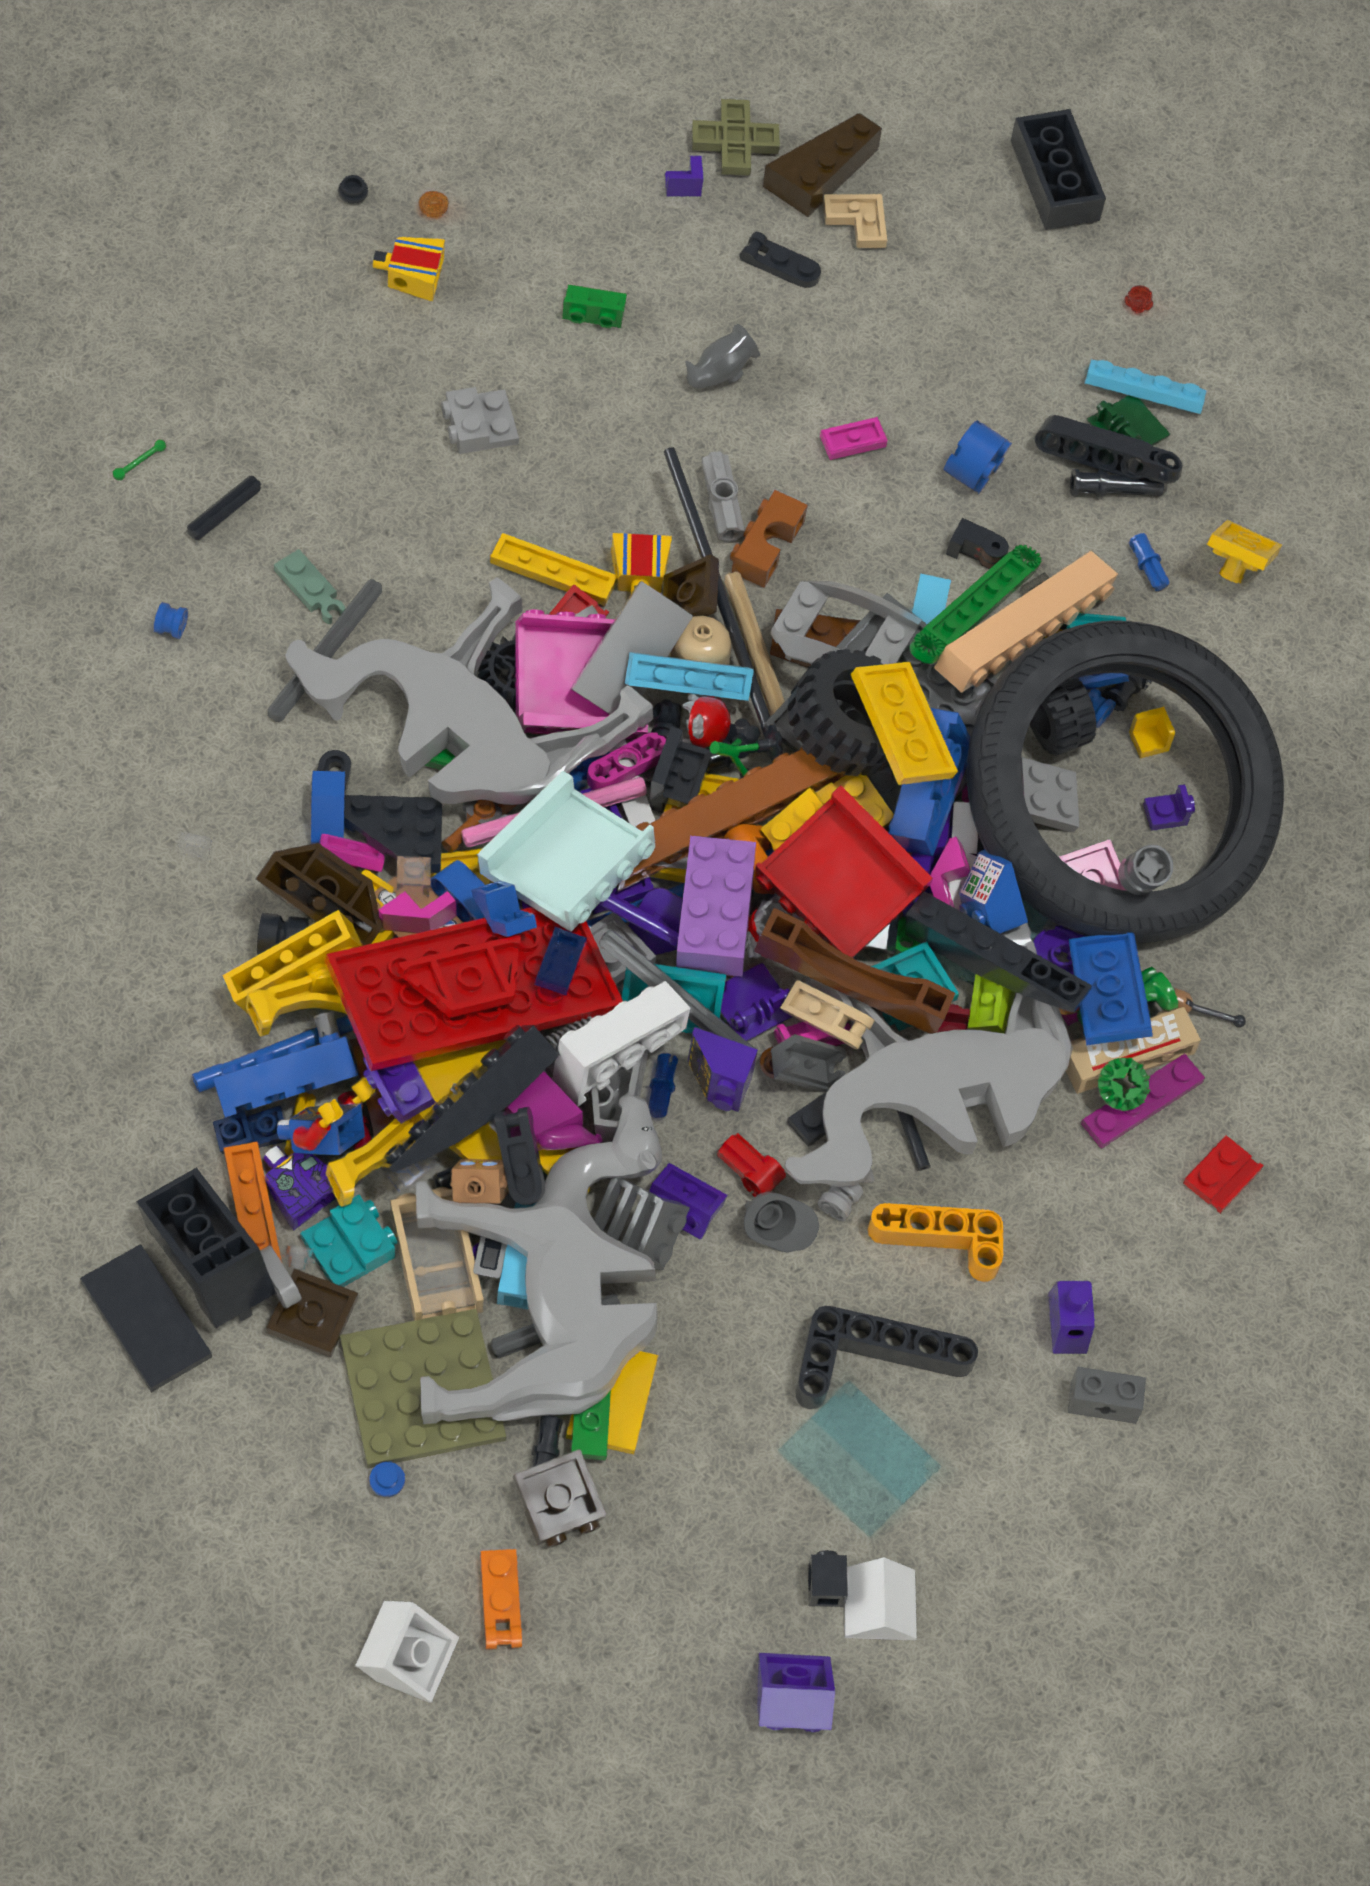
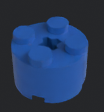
[943,420,1012,494]

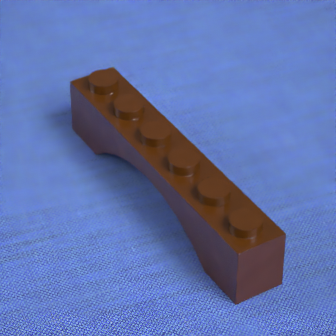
[754,908,955,1034]

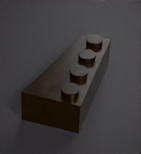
[762,113,882,217]

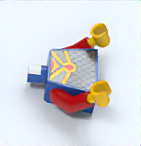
[277,1077,376,1155]

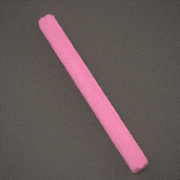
[462,777,647,847]

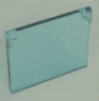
[778,1381,941,1538]

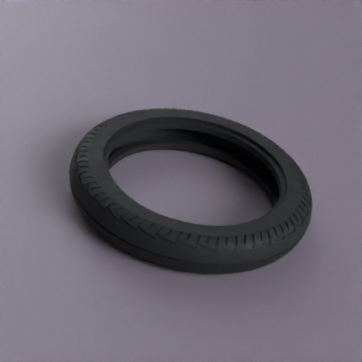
[967,620,1284,943]

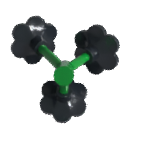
[710,718,783,779]

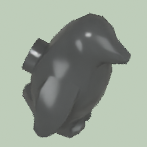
[685,324,761,389]

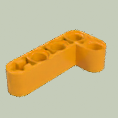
[867,1203,1003,1282]

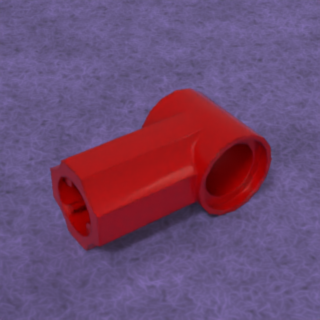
[717,1133,786,1197]

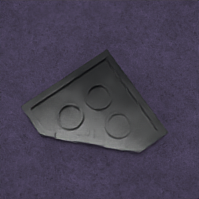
[344,795,442,874]

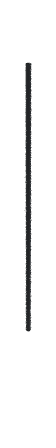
[664,447,931,1171]

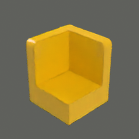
[1129,707,1175,759]

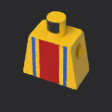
[373,237,445,301]
[611,533,672,594]

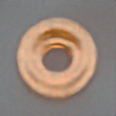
[419,191,449,218]

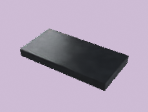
[80,1244,212,1392]

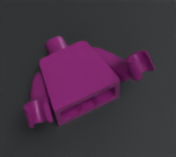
[504,1071,603,1151]

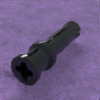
[1070,469,1164,497]

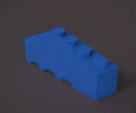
[213,1032,359,1117]

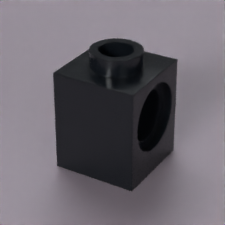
[808,1550,848,1607]

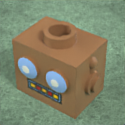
[450,1159,509,1204]

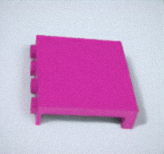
[515,609,648,740]

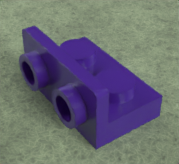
[363,1058,436,1123]
[649,1163,728,1239]

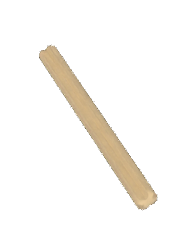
[724,572,785,716]

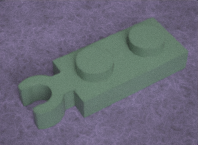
[274,549,345,624]

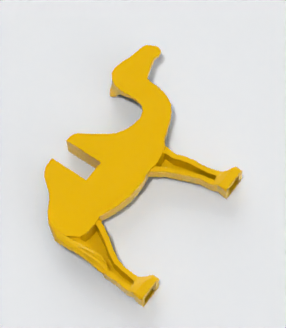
[246,964,590,1207]

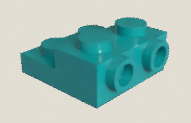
[871,942,959,1032]
[300,1194,398,1287]

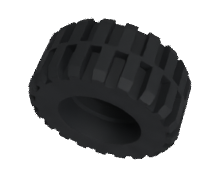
[787,649,889,776]

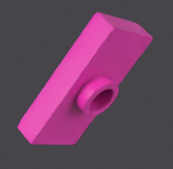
[820,417,888,460]
[319,834,385,872]

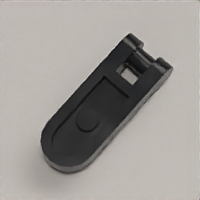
[739,232,821,288]
[494,1106,545,1205]

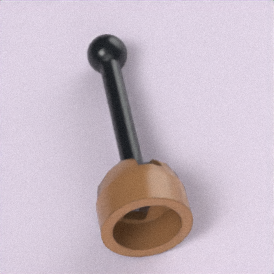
[1174,988,1246,1028]

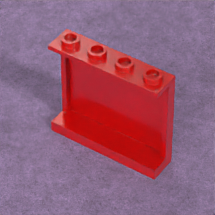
[755,785,933,958]

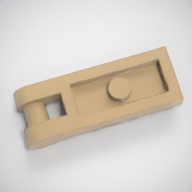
[780,980,875,1050]

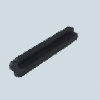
[187,475,261,540]

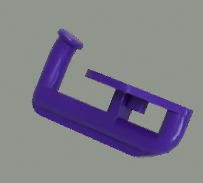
[598,887,683,955]

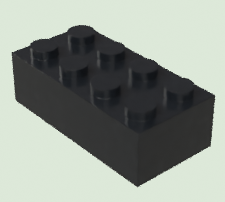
[1010,109,1106,230]

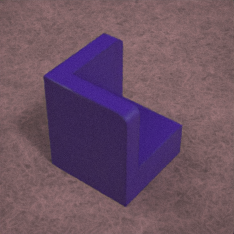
[665,156,703,197]

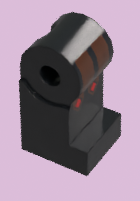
[946,518,1009,569]

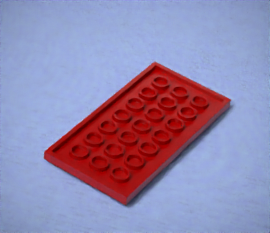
[325,907,623,1071]

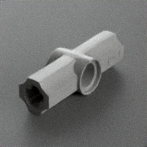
[702,451,745,543]

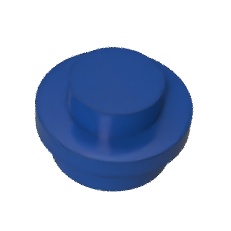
[369,1462,405,1497]

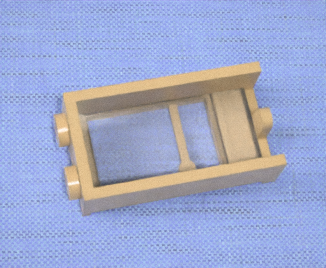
[390,1187,484,1321]

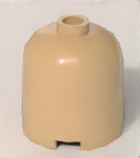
[668,616,731,665]

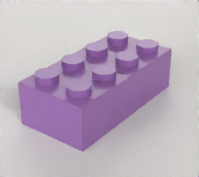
[676,836,756,977]

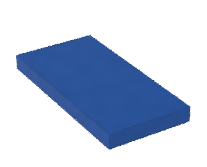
[1069,932,1153,1046]

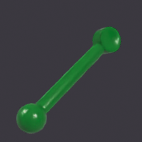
[113,439,166,480]

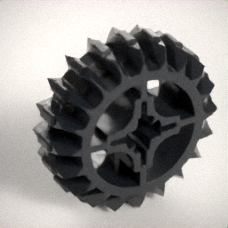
[477,633,516,712]

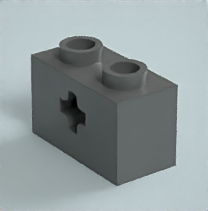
[1068,1366,1146,1424]

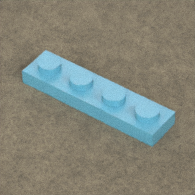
[1085,359,1207,414]
[625,652,754,701]

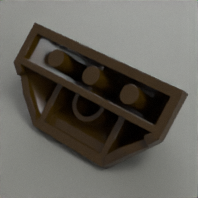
[255,843,383,946]

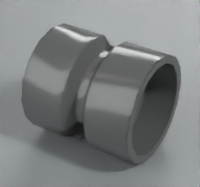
[1118,844,1173,895]

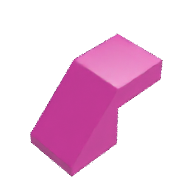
[930,836,970,908]
[378,891,456,933]

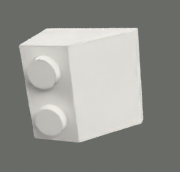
[356,1601,459,1702]

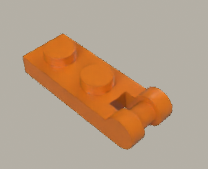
[480,1549,522,1649]

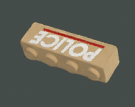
[1066,1007,1201,1094]

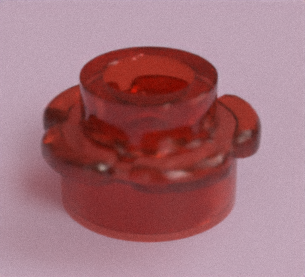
[1124,285,1154,313]

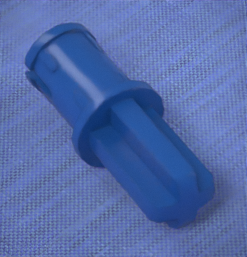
[1129,533,1170,591]

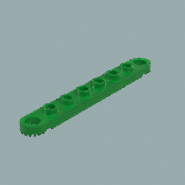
[909,544,1042,664]

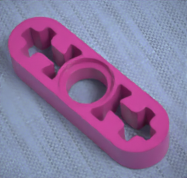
[587,732,666,790]

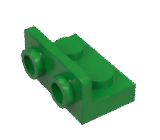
[562,284,627,328]

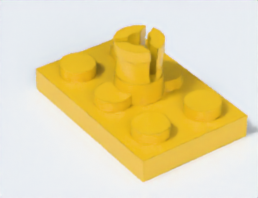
[1207,520,1282,583]

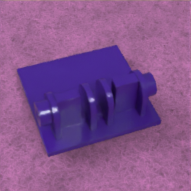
[720,963,793,1041]

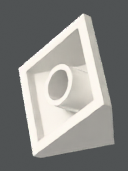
[844,1557,917,1640]

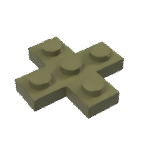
[692,99,780,176]

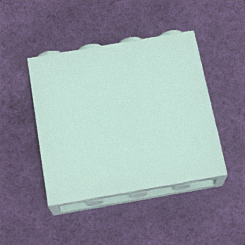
[477,771,655,932]

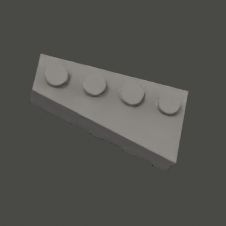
[587,1015,649,1143]

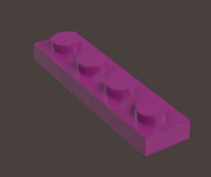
[1081,1053,1205,1149]

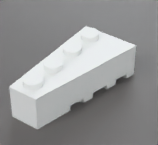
[552,981,690,1106]

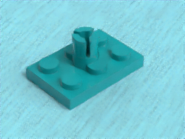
[622,964,726,1034]

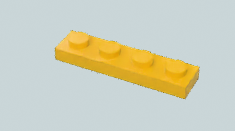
[490,533,618,606]

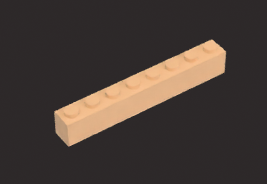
[934,551,1118,693]

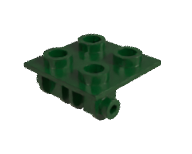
[1087,395,1170,446]

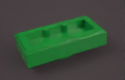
[571,1390,611,1461]

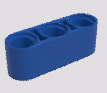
[430,860,485,923]

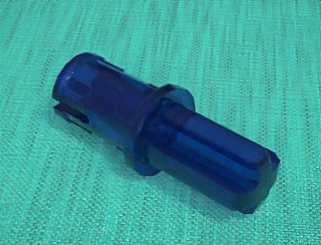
[648,1053,679,1119]

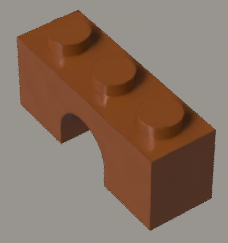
[730,490,808,588]

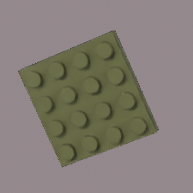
[340,1309,506,1468]

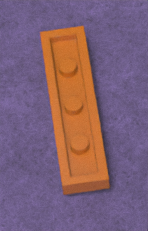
[224,1142,282,1262]

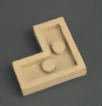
[823,194,887,248]

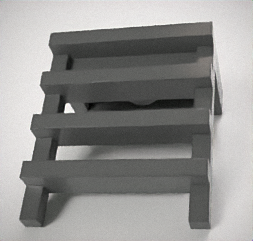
[594,1177,690,1270]

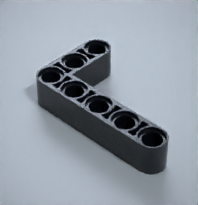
[796,1306,978,1409]

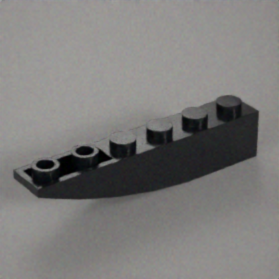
[905,891,1092,1012]
[380,1025,560,1173]

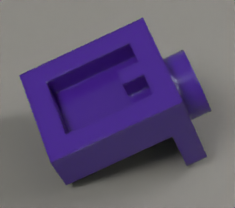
[1143,784,1195,831]

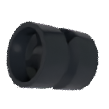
[257,912,309,955]

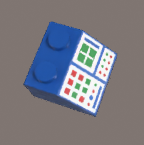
[959,850,1028,933]

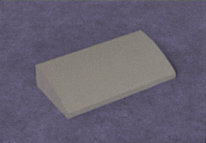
[571,581,693,714]

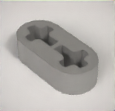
[260,1245,301,1308]

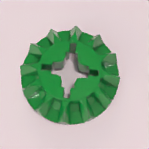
[1098,1058,1151,1111]

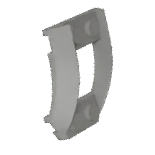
[771,581,922,664]

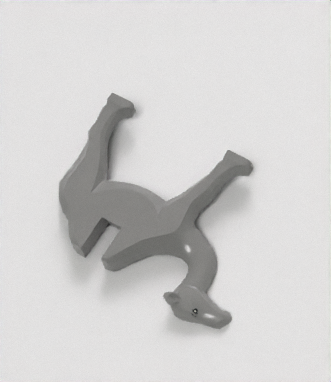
[285,577,653,805]
[785,923,1073,1187]
[416,1094,662,1424]

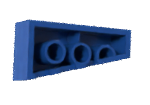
[888,708,971,856]

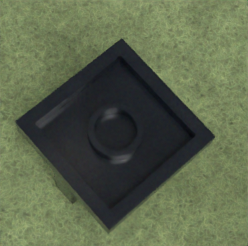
[650,726,712,813]

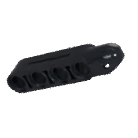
[1035,415,1183,484]

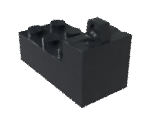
[136,1167,276,1329]

